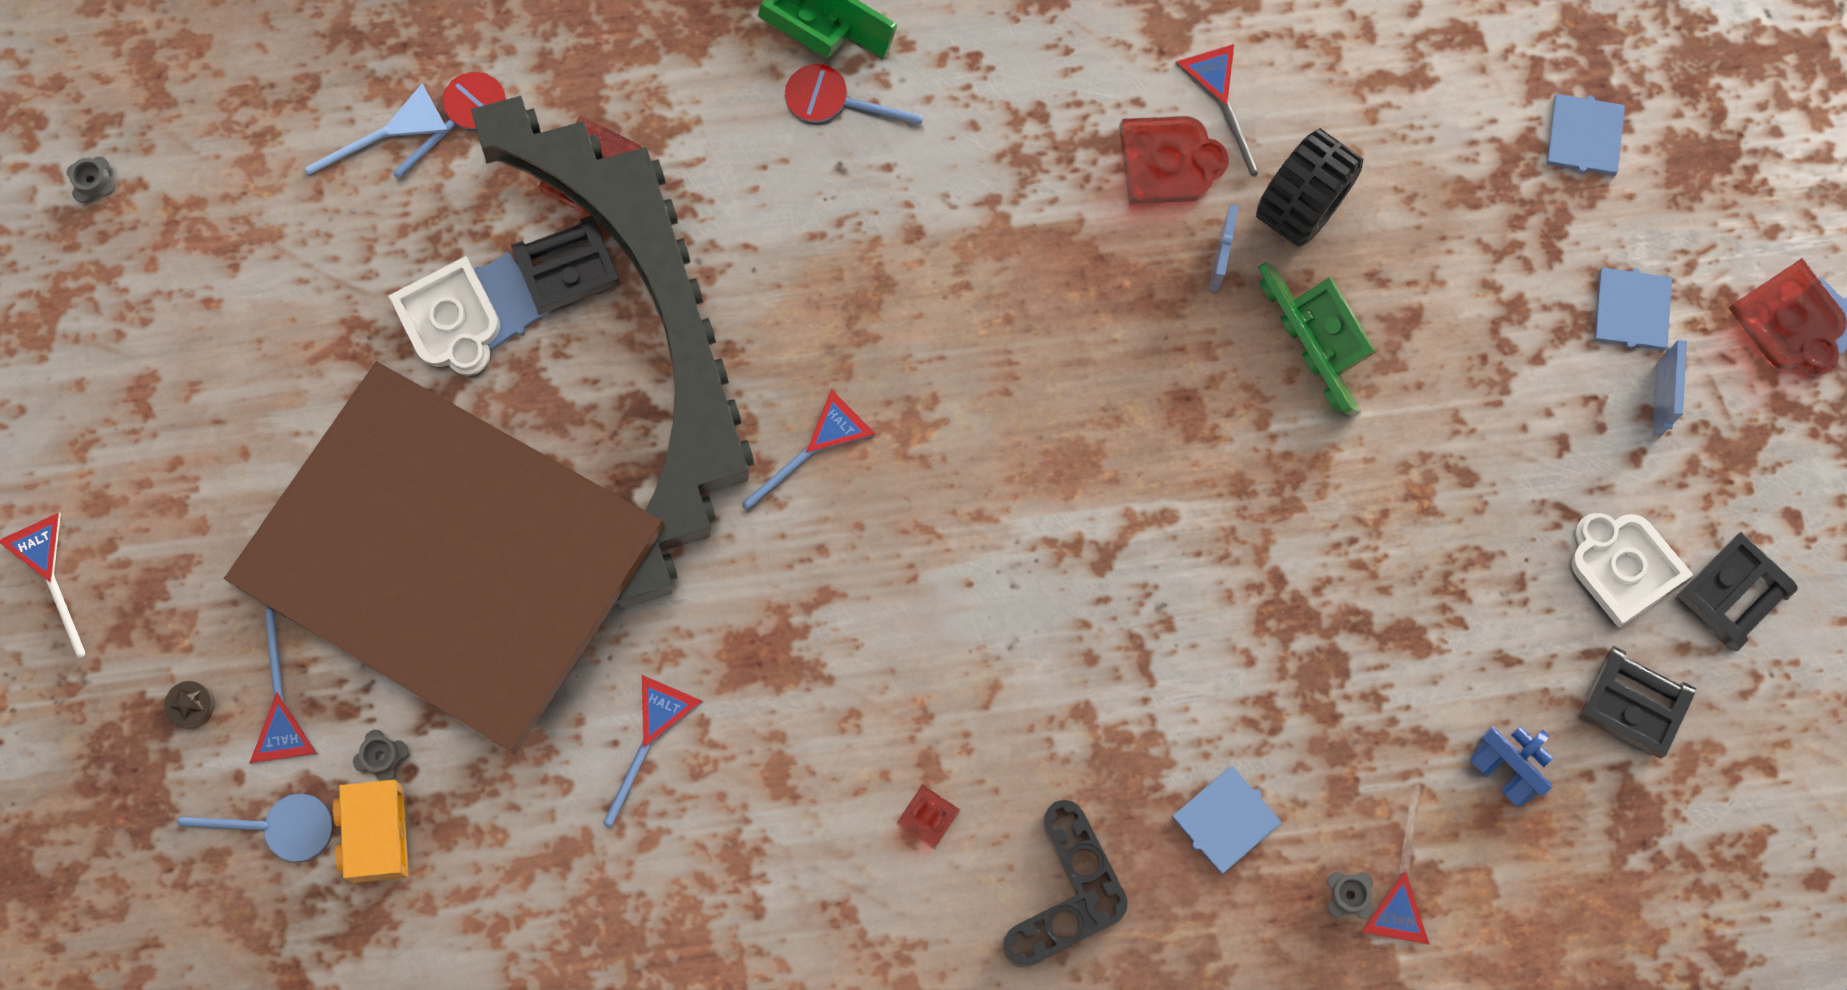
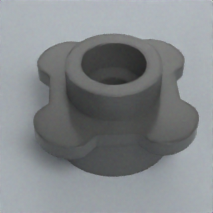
[67,156,115,203]
[353,730,407,781]
[1327,872,1374,919]

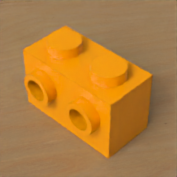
[333,780,408,884]

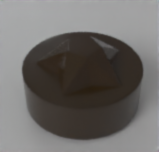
[165,681,214,728]

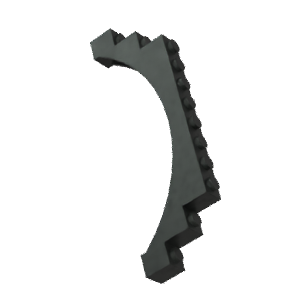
[471,96,755,609]

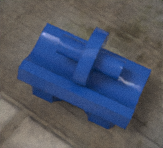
[1470,725,1553,808]

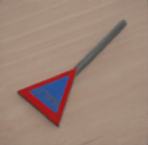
[1175,44,1258,176]

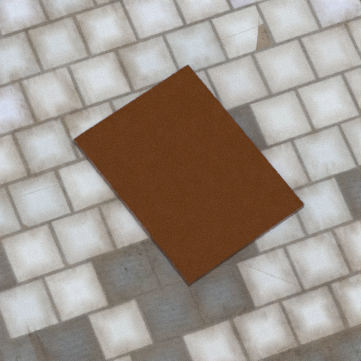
[223,361,665,755]

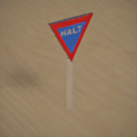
[1361,784,1430,945]

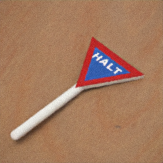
[0,512,85,658]

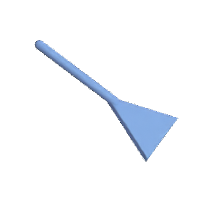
[305,84,448,175]

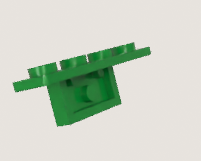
[757,0,897,59]
[1258,262,1377,416]

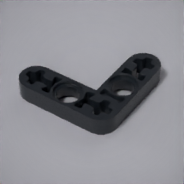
[1003,800,1128,968]

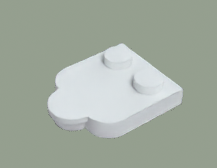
[388,256,500,376]
[1572,513,1693,629]

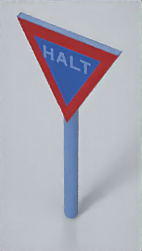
[742,389,876,509]
[249,608,318,764]
[604,675,703,827]

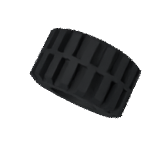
[1256,128,1364,247]

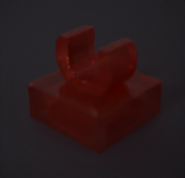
[897,784,960,850]

